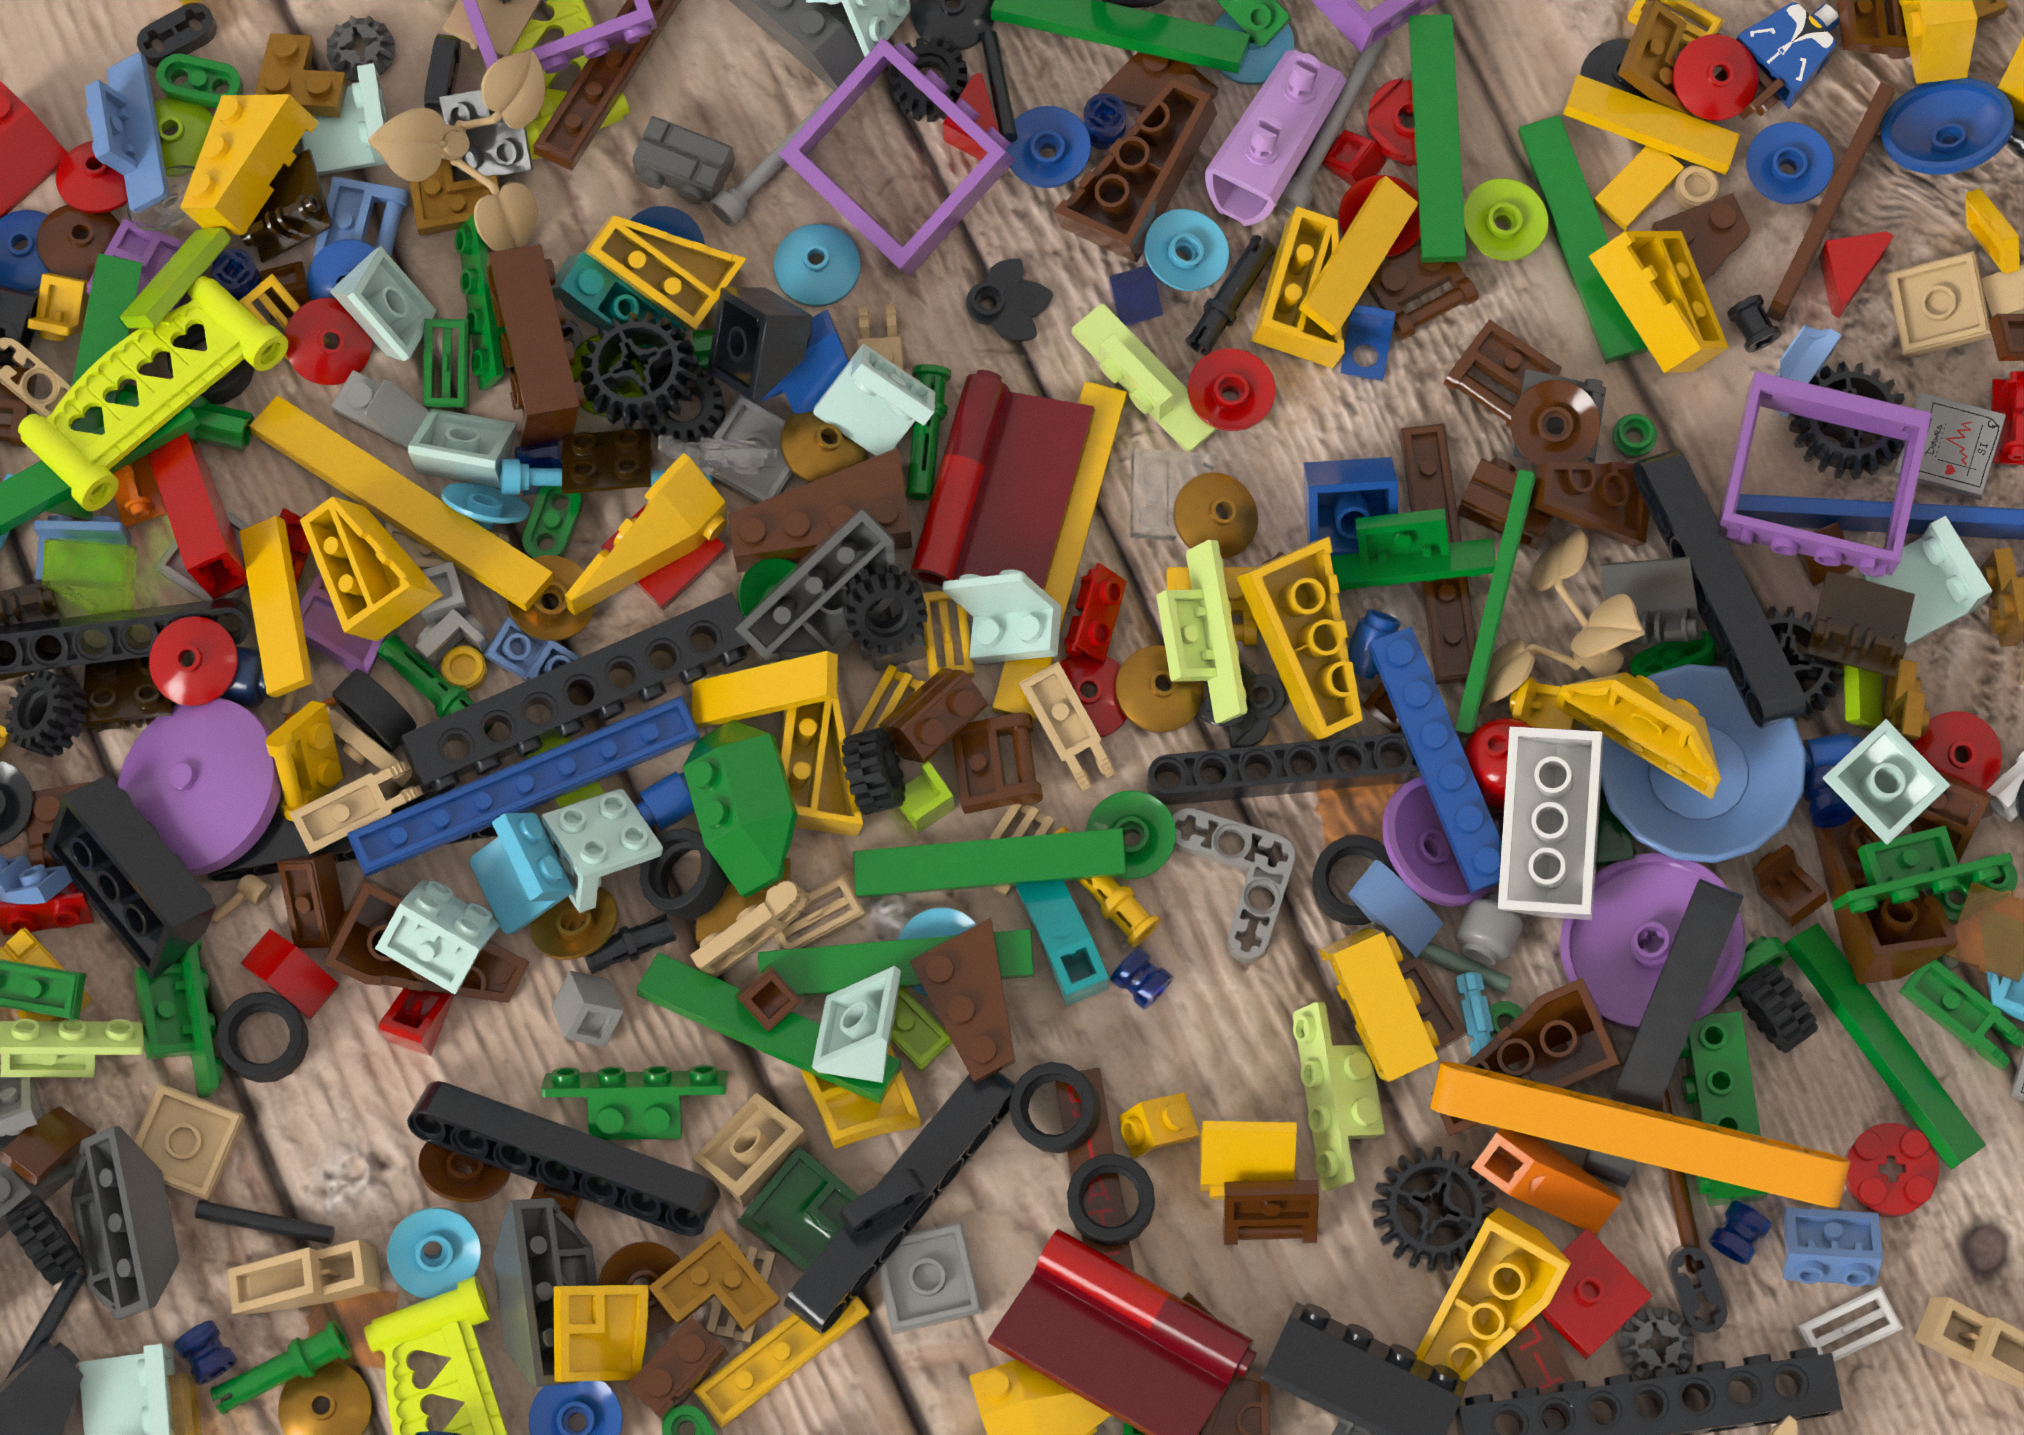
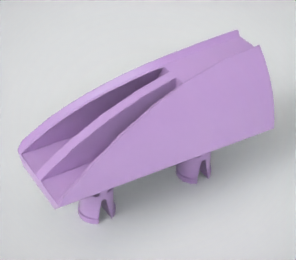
[1205,50,1347,226]

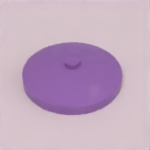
[118,698,282,876]
[1560,853,1746,1032]

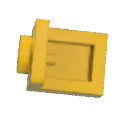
[27,273,89,341]
[1509,676,1578,730]
[1119,1092,1200,1158]

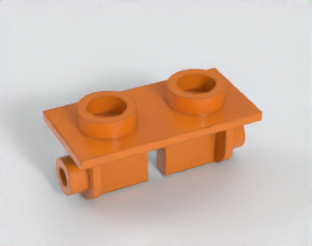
[112,455,166,527]

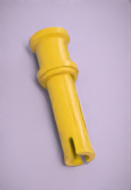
[1053,826,1161,948]

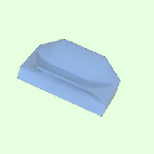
[1774,325,1842,418]

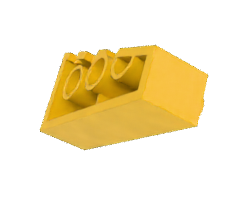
[1236,536,1363,741]

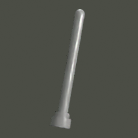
[1277,39,1384,214]
[708,90,836,227]

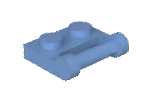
[313,176,411,258]

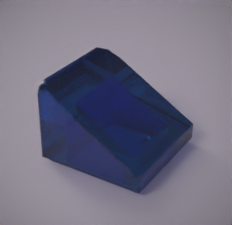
[1109,265,1163,326]
[514,440,562,496]

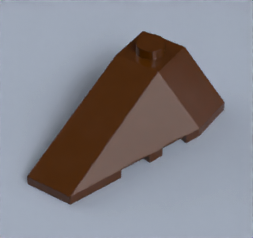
[1808,801,1959,985]
[323,876,529,1003]
[1431,978,1624,1136]

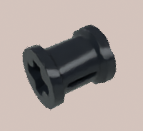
[1727,295,1782,353]

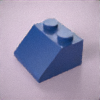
[1303,457,1398,556]

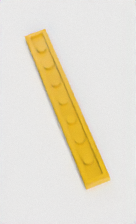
[992,381,1127,723]
[249,395,554,612]

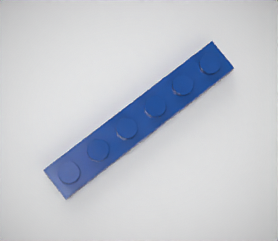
[1368,626,1502,894]

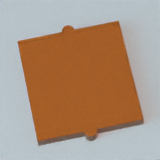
[1315,764,1397,847]
[1946,882,2024,982]
[306,1291,398,1369]

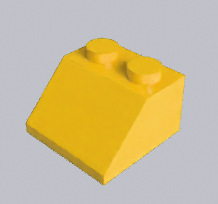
[1199,1121,1297,1200]

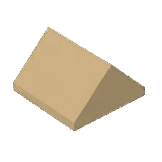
[692,1092,808,1208]

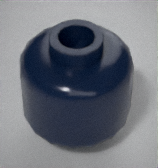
[219,646,272,708]

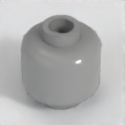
[1456,894,1523,966]

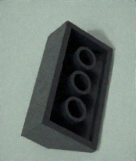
[45,775,216,980]
[1260,1302,1467,1435]

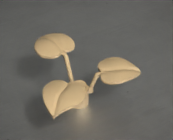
[368,49,545,251]
[1479,528,1645,713]

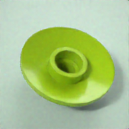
[154,97,213,178]
[1463,178,1548,261]

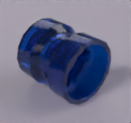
[1083,93,1127,150]
[211,248,261,301]
[1802,765,1855,828]
[1110,946,1174,1011]
[1708,1200,1772,1265]
[173,1320,237,1385]

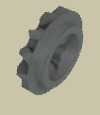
[327,15,395,82]
[1619,1307,1695,1380]

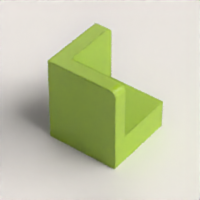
[899,761,955,834]

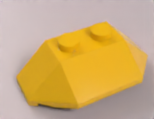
[1555,672,1721,799]

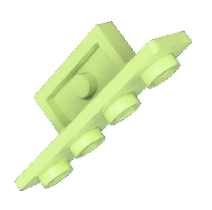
[1072,304,1218,453]
[1156,540,1247,723]
[1293,1002,1385,1191]
[0,1018,143,1078]

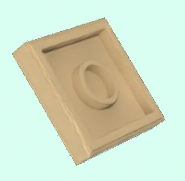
[1888,251,1992,359]
[134,1083,246,1202]

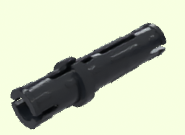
[1186,235,1276,355]

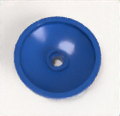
[1881,78,2014,175]

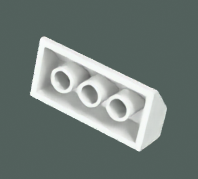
[1498,727,1604,920]

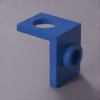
[1340,305,1396,381]

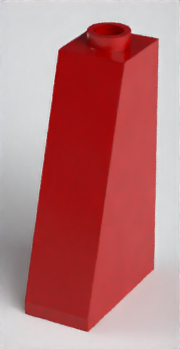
[147,432,248,600]

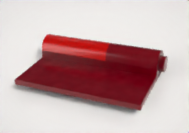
[910,370,1095,590]
[987,1228,1257,1435]

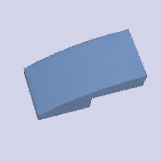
[483,617,581,695]
[0,854,73,904]
[1348,860,1444,958]

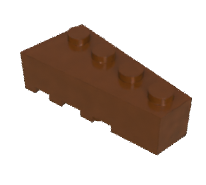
[1053,78,1217,263]
[486,244,585,448]
[728,448,913,573]

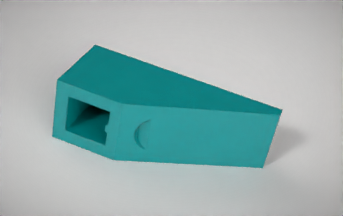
[551,252,687,349]
[1015,881,1109,1007]

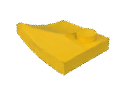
[800,1045,921,1149]
[554,1285,648,1382]

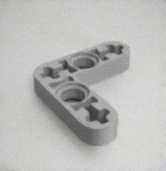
[1172,808,1295,964]

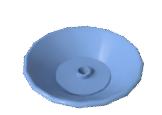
[1601,664,1806,863]

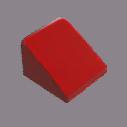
[1322,129,1386,186]

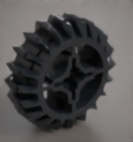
[579,311,699,430]
[1789,361,1905,480]
[1721,606,1844,723]
[1371,1147,1496,1273]

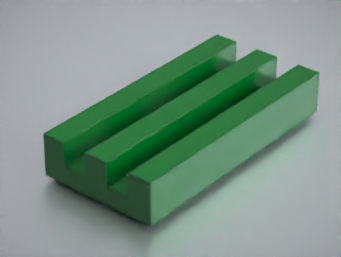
[423,318,470,408]

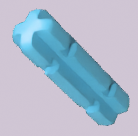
[1455,972,1494,1057]

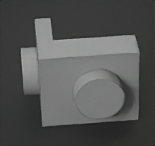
[415,608,488,669]

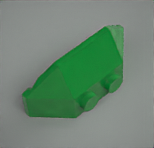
[683,720,798,898]

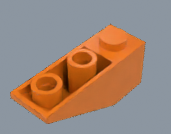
[1471,1128,1623,1235]

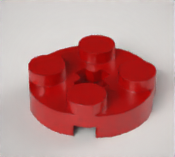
[1366,78,1416,167]
[1845,1123,1939,1218]

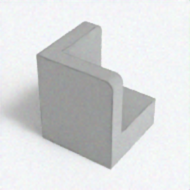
[420,561,472,625]
[552,971,624,1047]

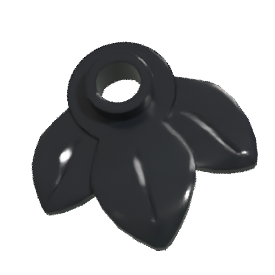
[966,259,1053,342]
[1198,663,1286,748]

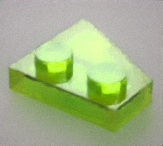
[42,537,137,632]

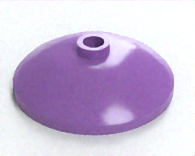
[1382,777,1493,907]

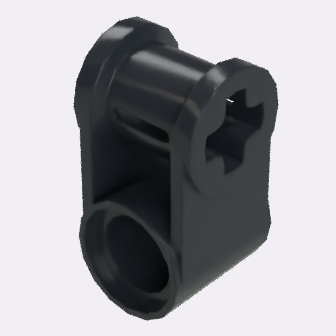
[0,285,39,367]

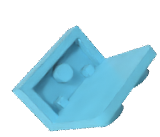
[470,813,574,934]

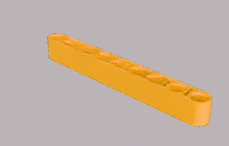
[1430,1061,1851,1208]

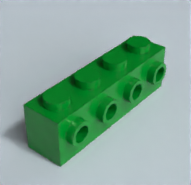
[1679,1011,1770,1207]

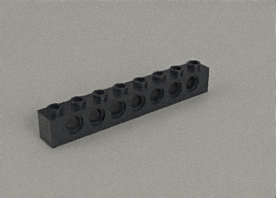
[401,592,752,794]
[1455,1347,1843,1435]

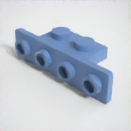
[85,52,169,213]

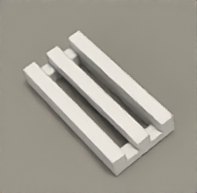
[1796,1286,1903,1362]

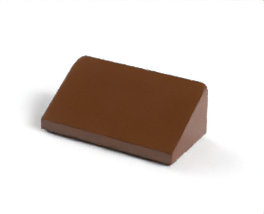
[277,852,345,948]

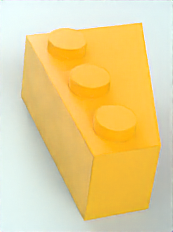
[1899,0,1978,84]
[180,94,319,235]
[1251,206,1345,369]
[584,215,747,331]
[1589,231,1729,373]
[300,496,443,641]
[779,694,863,837]
[1317,928,1440,1082]

